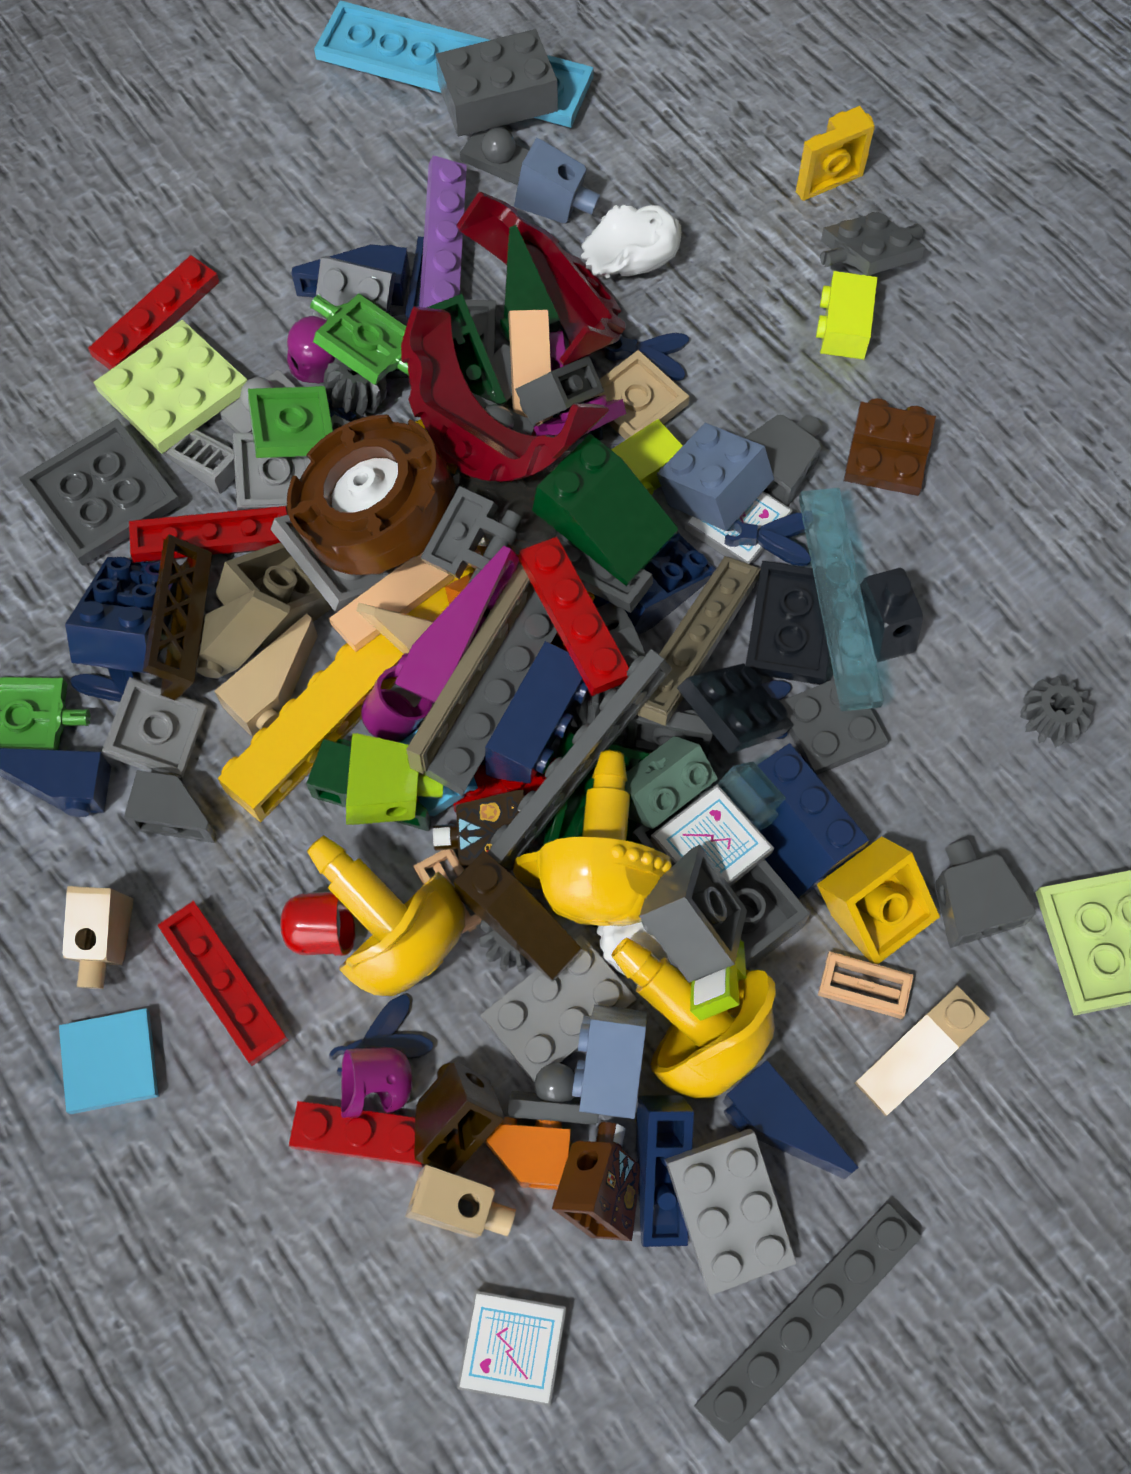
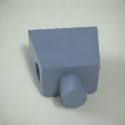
[514,137,601,223]

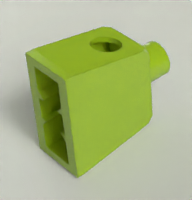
[346,733,443,825]

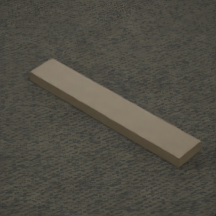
[636,556,761,726]
[406,563,534,774]

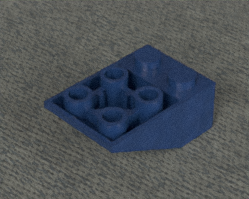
[593,532,716,635]
[65,557,178,673]

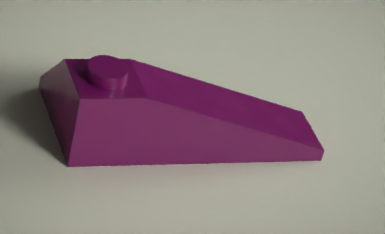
[394,546,519,704]

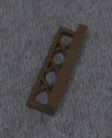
[143,534,212,701]

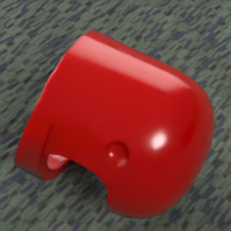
[280,892,356,956]

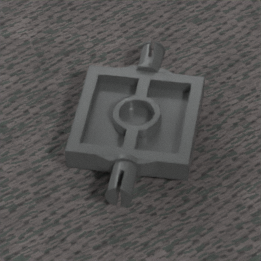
[820,212,925,276]

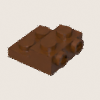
[843,398,936,496]

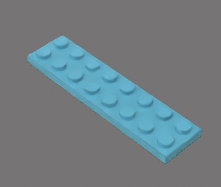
[314,0,594,128]

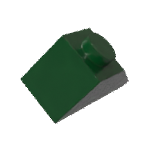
[500,225,560,341]
[426,294,506,405]
[306,739,431,832]

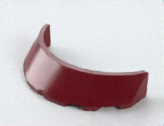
[456,192,626,366]
[401,307,609,481]

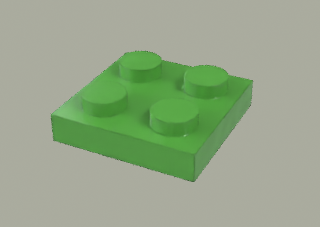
[248,386,333,458]

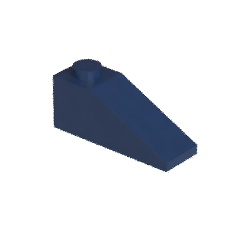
[291,244,410,306]
[0,748,111,817]
[723,1061,859,1179]
[636,1095,694,1247]

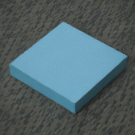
[59,1008,159,1115]

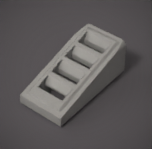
[163,430,235,494]

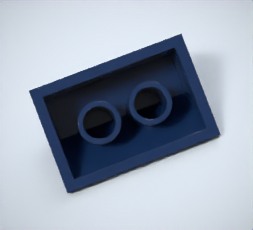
[485,641,589,784]
[727,743,869,900]

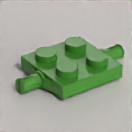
[310,293,409,385]
[0,677,91,750]

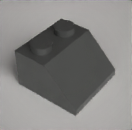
[639,845,747,983]

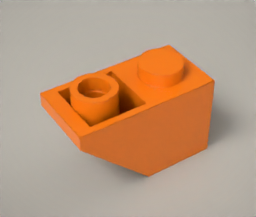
[484,1117,571,1190]

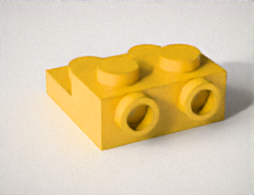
[796,106,875,201]

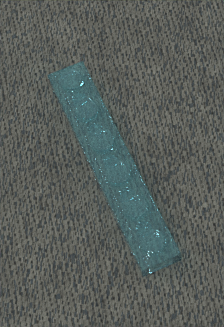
[799,488,884,711]

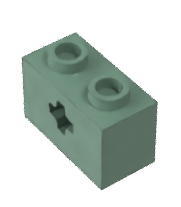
[624,736,718,829]

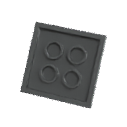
[19,418,181,566]

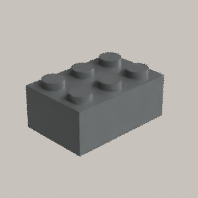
[435,29,558,137]

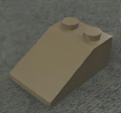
[215,542,332,648]

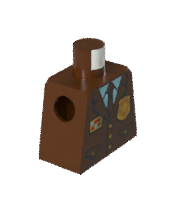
[552,1122,640,1241]

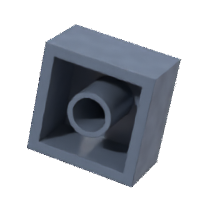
[657,423,774,531]
[572,1004,647,1119]

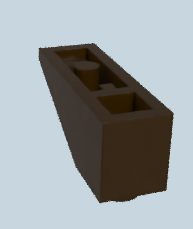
[453,851,582,982]

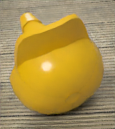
[513,750,672,926]
[307,835,465,996]
[611,937,776,1098]

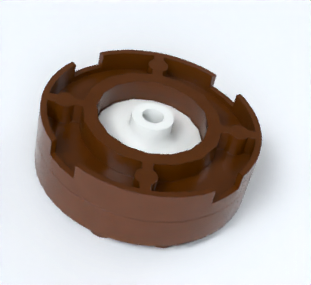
[287,415,455,575]

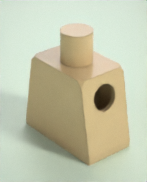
[63,886,134,989]
[405,1165,516,1238]

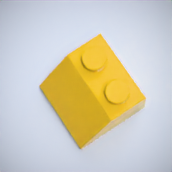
[817,836,940,965]

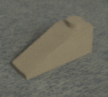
[196,589,291,678]

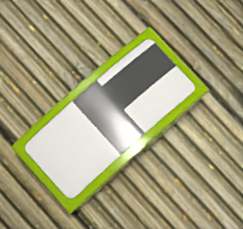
[690,939,747,1021]

